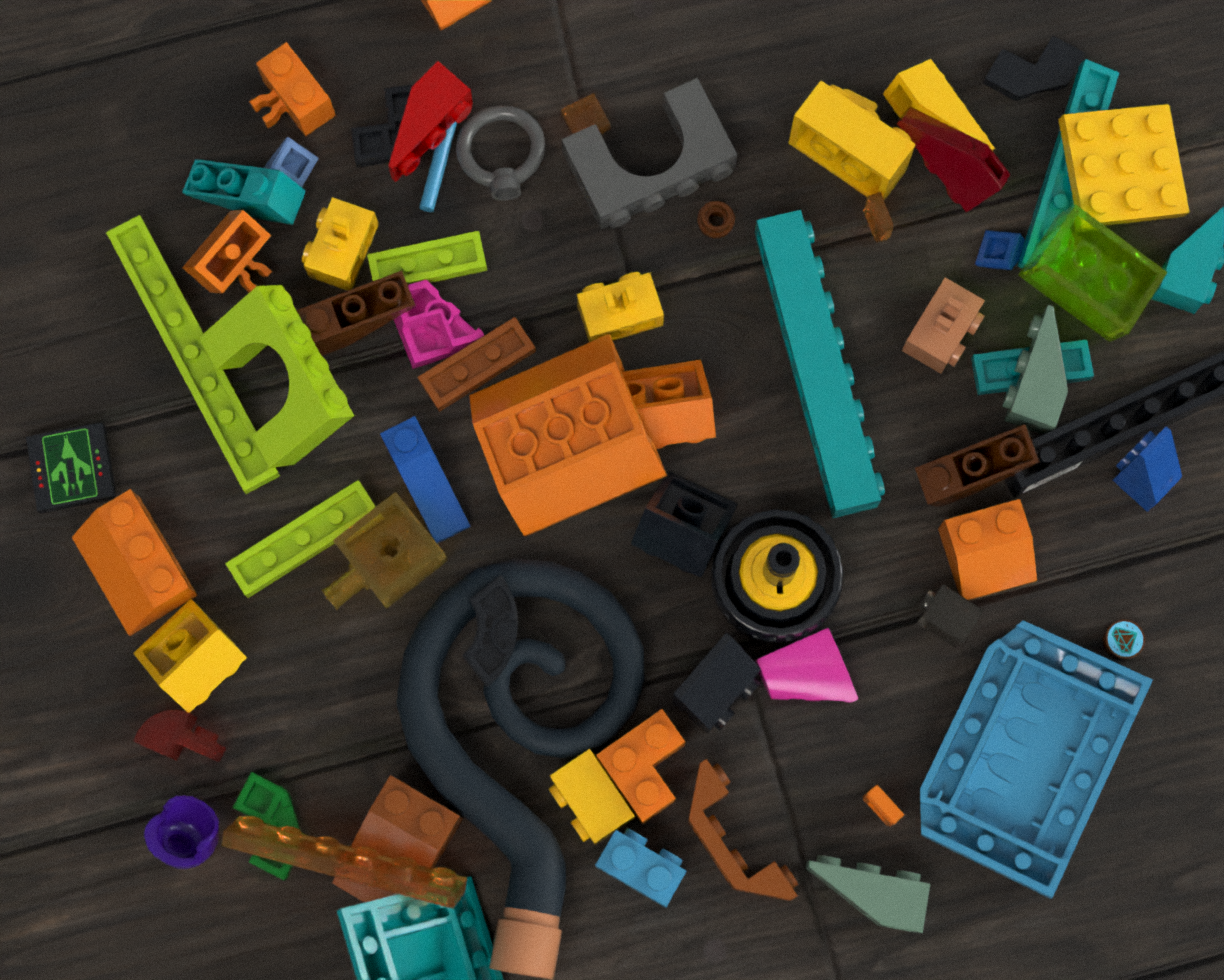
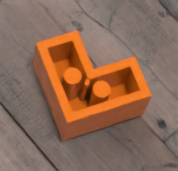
[596,709,685,825]

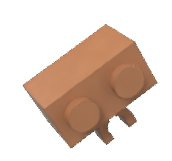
[902,278,985,374]

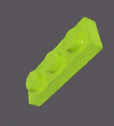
[367,231,488,285]

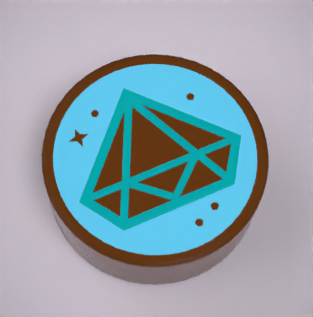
[1103,620,1145,660]

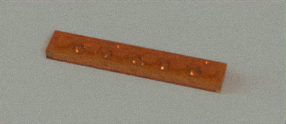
[222,816,467,909]

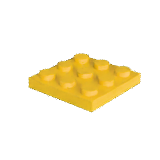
[1058,104,1190,228]

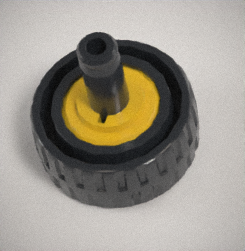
[711,509,844,644]

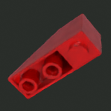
[388,61,473,182]

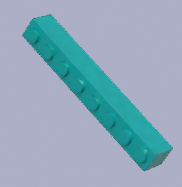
[754,210,885,519]

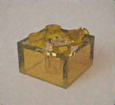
[321,492,448,610]

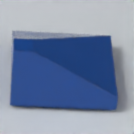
[975,230,1025,270]

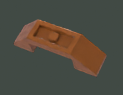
[688,759,798,901]

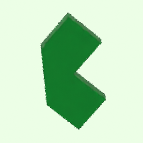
[233,772,305,881]

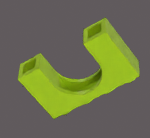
[199,285,354,468]

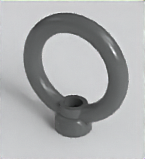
[456,105,546,201]

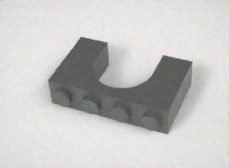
[561,78,737,229]

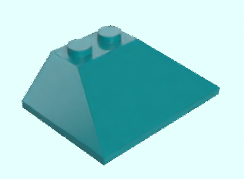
[337,876,504,980]

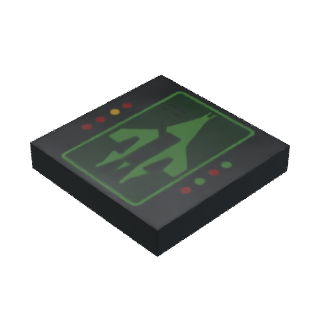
[26,422,117,514]

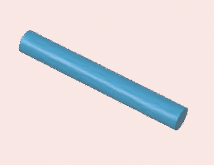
[419,122,457,212]

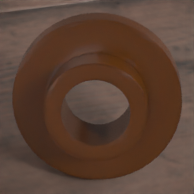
[697,201,735,239]

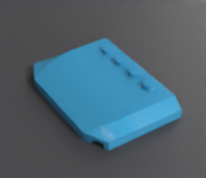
[920,620,1153,899]

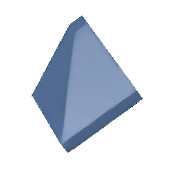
[264,137,319,187]

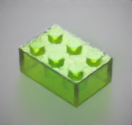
[1018,204,1167,342]

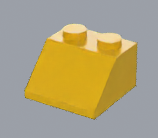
[133,599,247,713]

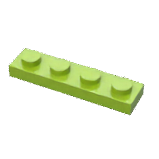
[225,480,381,598]

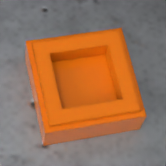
[862,785,905,827]

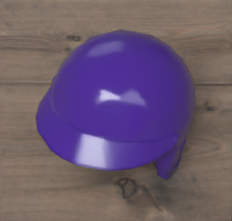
[144,795,219,869]

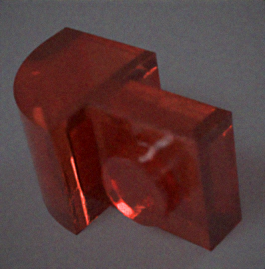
[133,710,226,762]

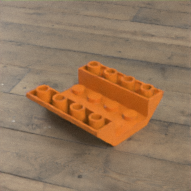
[469,334,667,537]

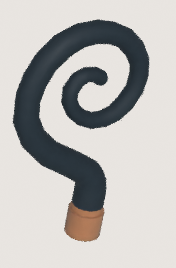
[396,559,645,980]

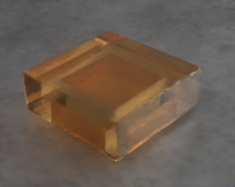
[560,93,611,134]
[863,192,894,242]

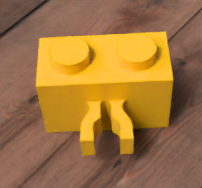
[302,197,379,291]
[577,272,664,342]

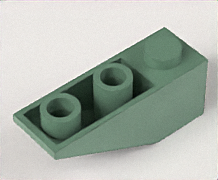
[1002,305,1068,435]
[805,855,930,933]

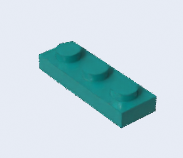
[971,339,1094,395]

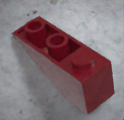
[897,107,1010,212]

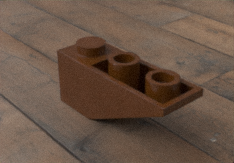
[296,271,416,356]
[915,424,1040,508]

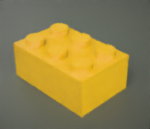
[789,81,916,206]

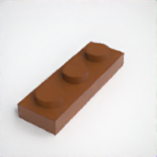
[418,317,536,412]

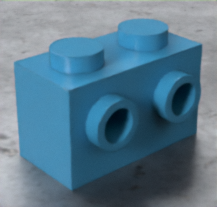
[595,828,686,908]

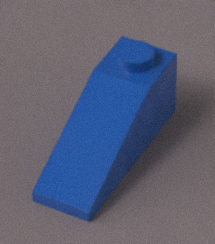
[380,416,471,544]

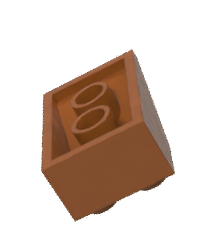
[332,775,463,903]

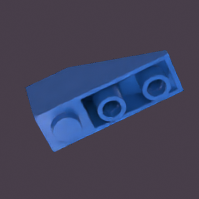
[1112,426,1182,512]

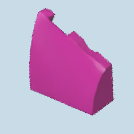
[394,280,484,369]
[755,628,858,703]

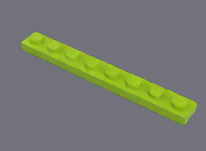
[106,215,280,494]

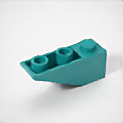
[182,159,306,225]
[1151,206,1224,314]

